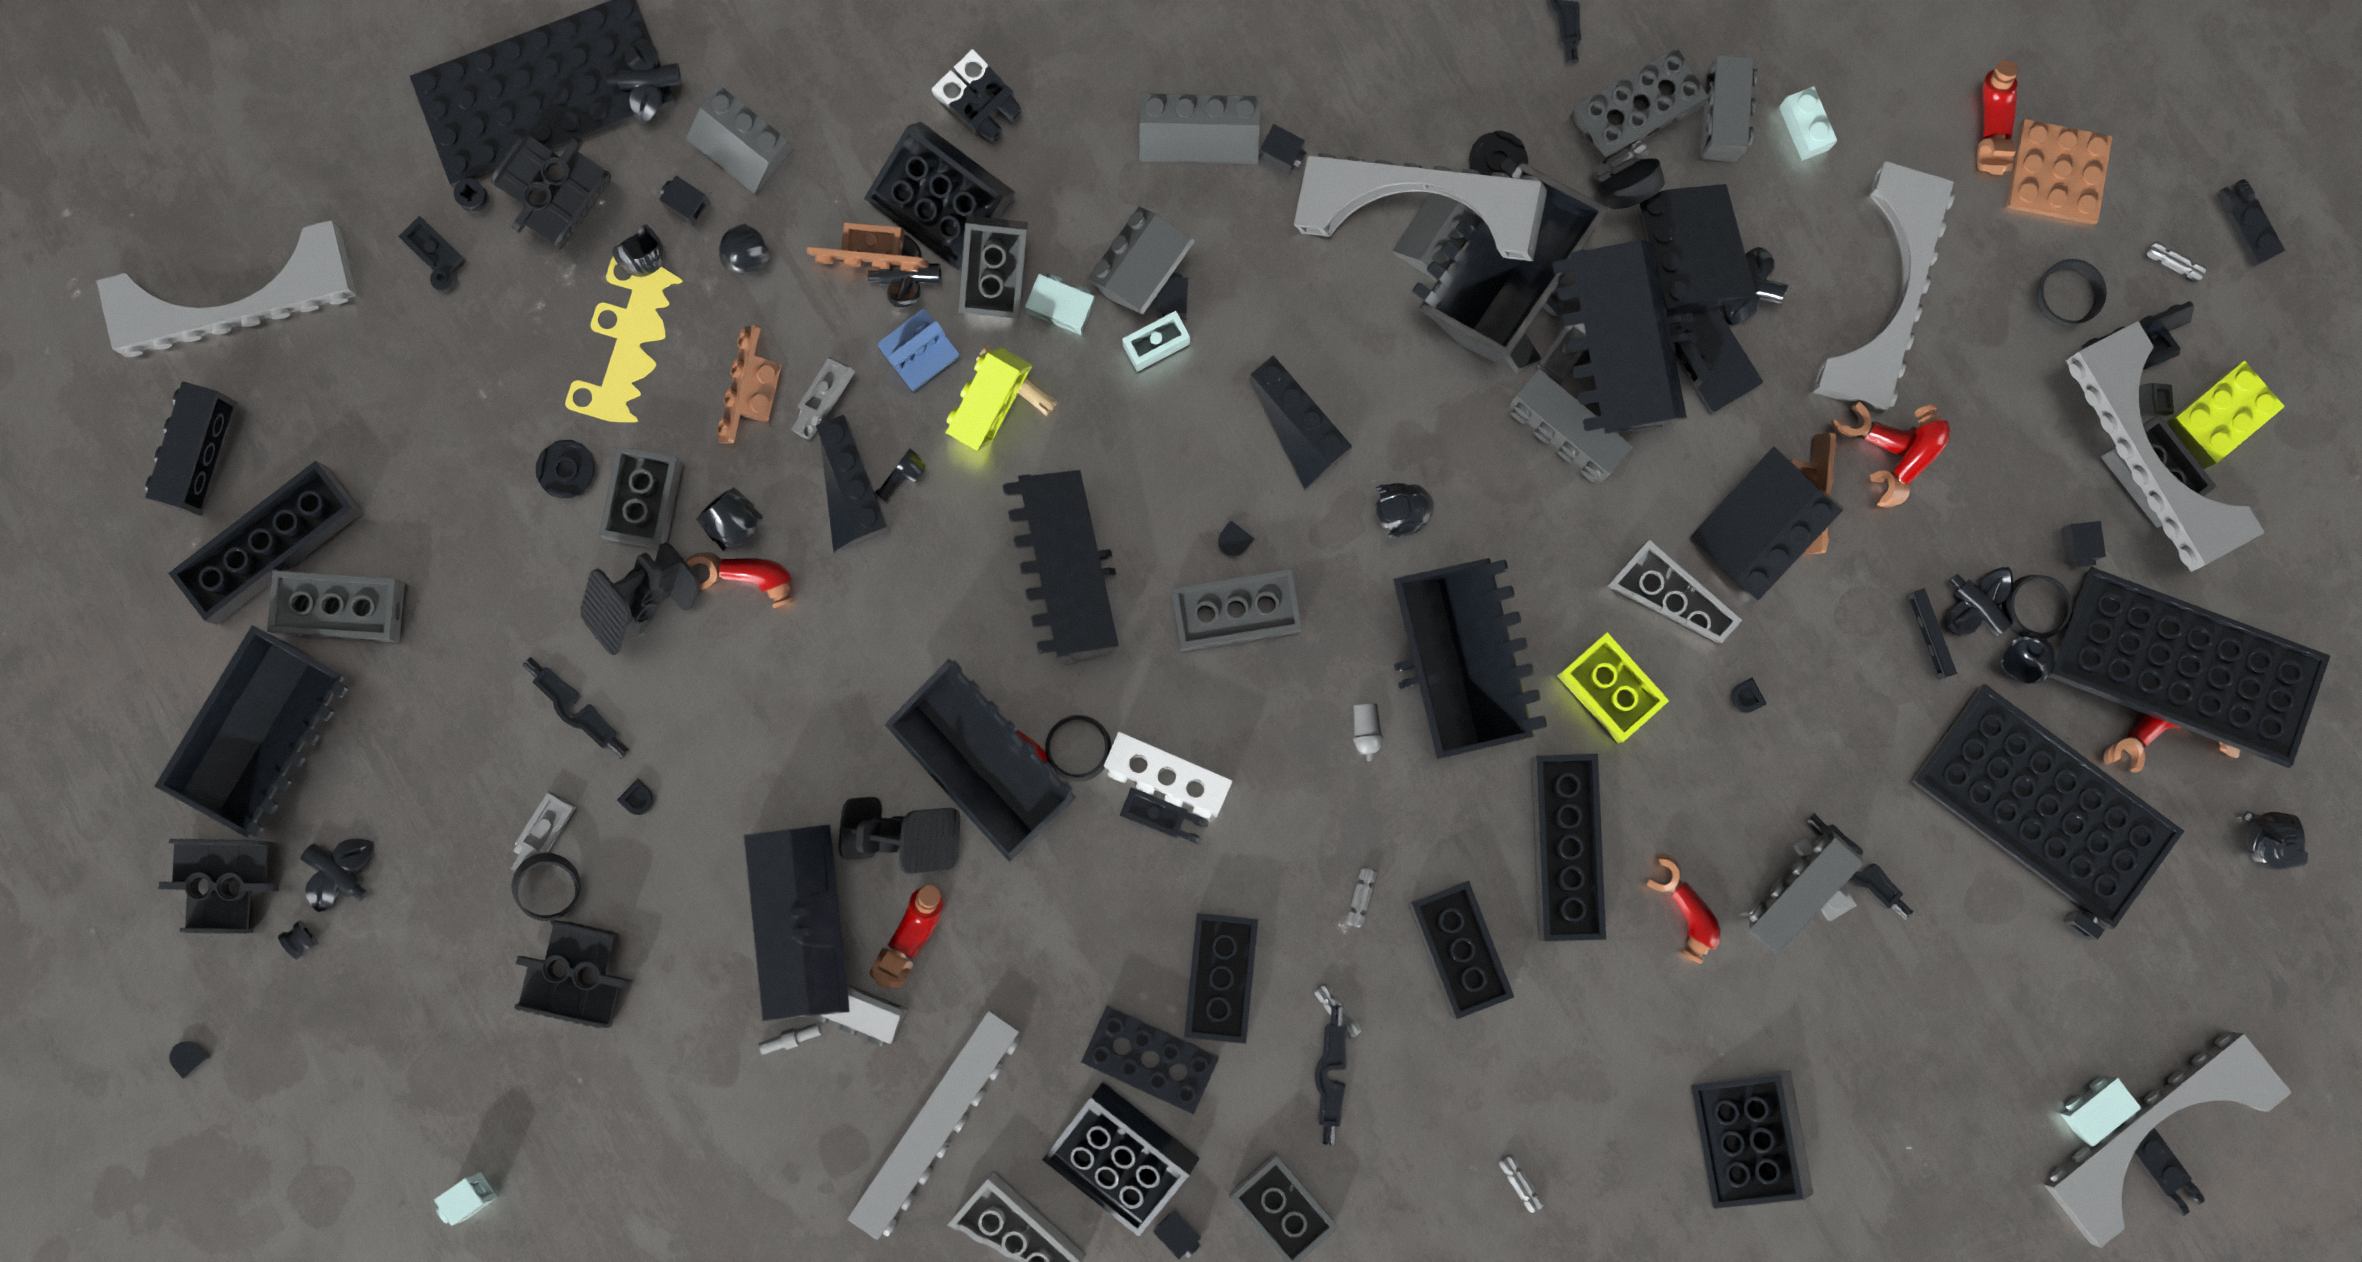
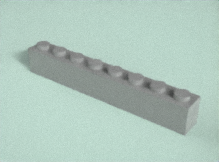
[847,1010,1021,1240]

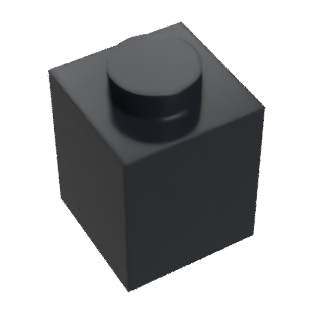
[1259,124,1307,174]
[659,175,710,226]
[1156,273,1188,320]
[2061,521,2106,568]
[1153,1207,1201,1260]

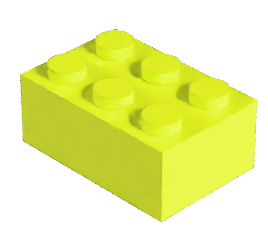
[946,347,1033,451]
[2166,360,2285,469]
[1557,632,1669,744]

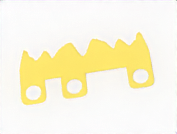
[565,257,683,422]

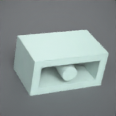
[1779,86,1837,161]
[1025,273,1095,335]
[1122,311,1190,372]
[2061,1076,2141,1146]
[434,1172,498,1226]

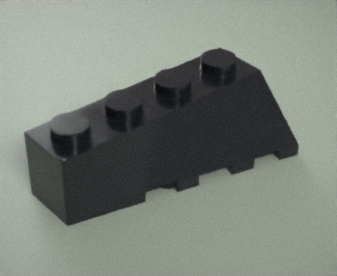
[1250,355,1352,490]
[815,415,890,553]

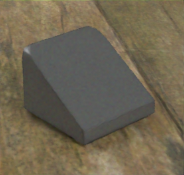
[1506,333,1542,374]
[2139,383,2174,416]

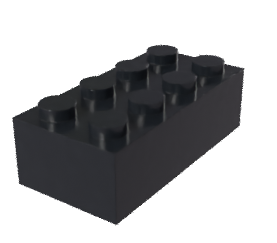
[145,381,237,516]
[1409,881,1514,1020]
[1184,913,1258,1044]

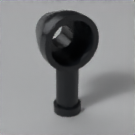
[875,448,926,501]

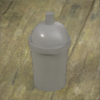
[1353,704,1384,762]

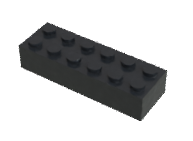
[168,460,362,625]
[1532,754,1606,941]

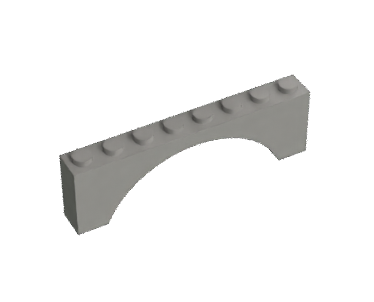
[1294,153,1547,261]
[1812,161,1955,413]
[96,220,357,357]
[2066,321,2265,572]
[2044,1032,2292,1248]

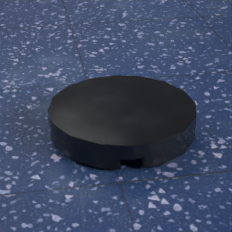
[1468,130,1528,176]
[536,440,597,500]

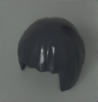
[612,224,664,277]
[719,224,771,275]
[2001,633,2055,684]

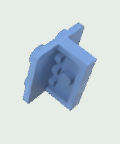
[877,309,959,391]

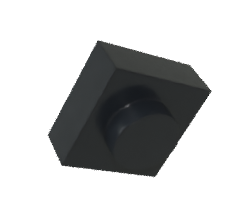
[2063,910,2105,940]

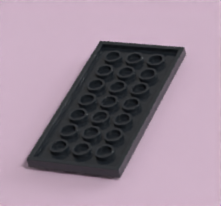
[410,0,676,187]
[2049,567,2330,768]
[1911,684,2184,929]

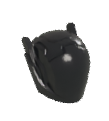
[1375,483,1434,538]
[696,487,763,551]
[2243,811,2308,870]

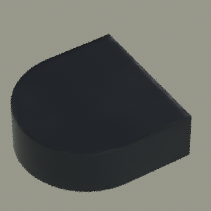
[1218,521,1255,557]
[1729,677,1767,713]
[617,778,655,815]
[169,1041,210,1079]

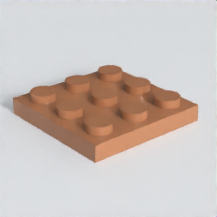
[2006,119,2113,225]

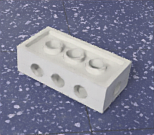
[1104,732,1232,820]

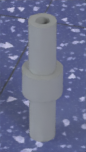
[759,1023,821,1055]

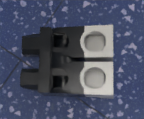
[932,49,1022,142]

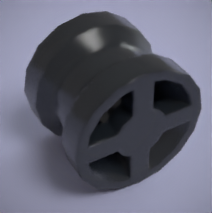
[454,178,489,213]
[278,921,318,960]

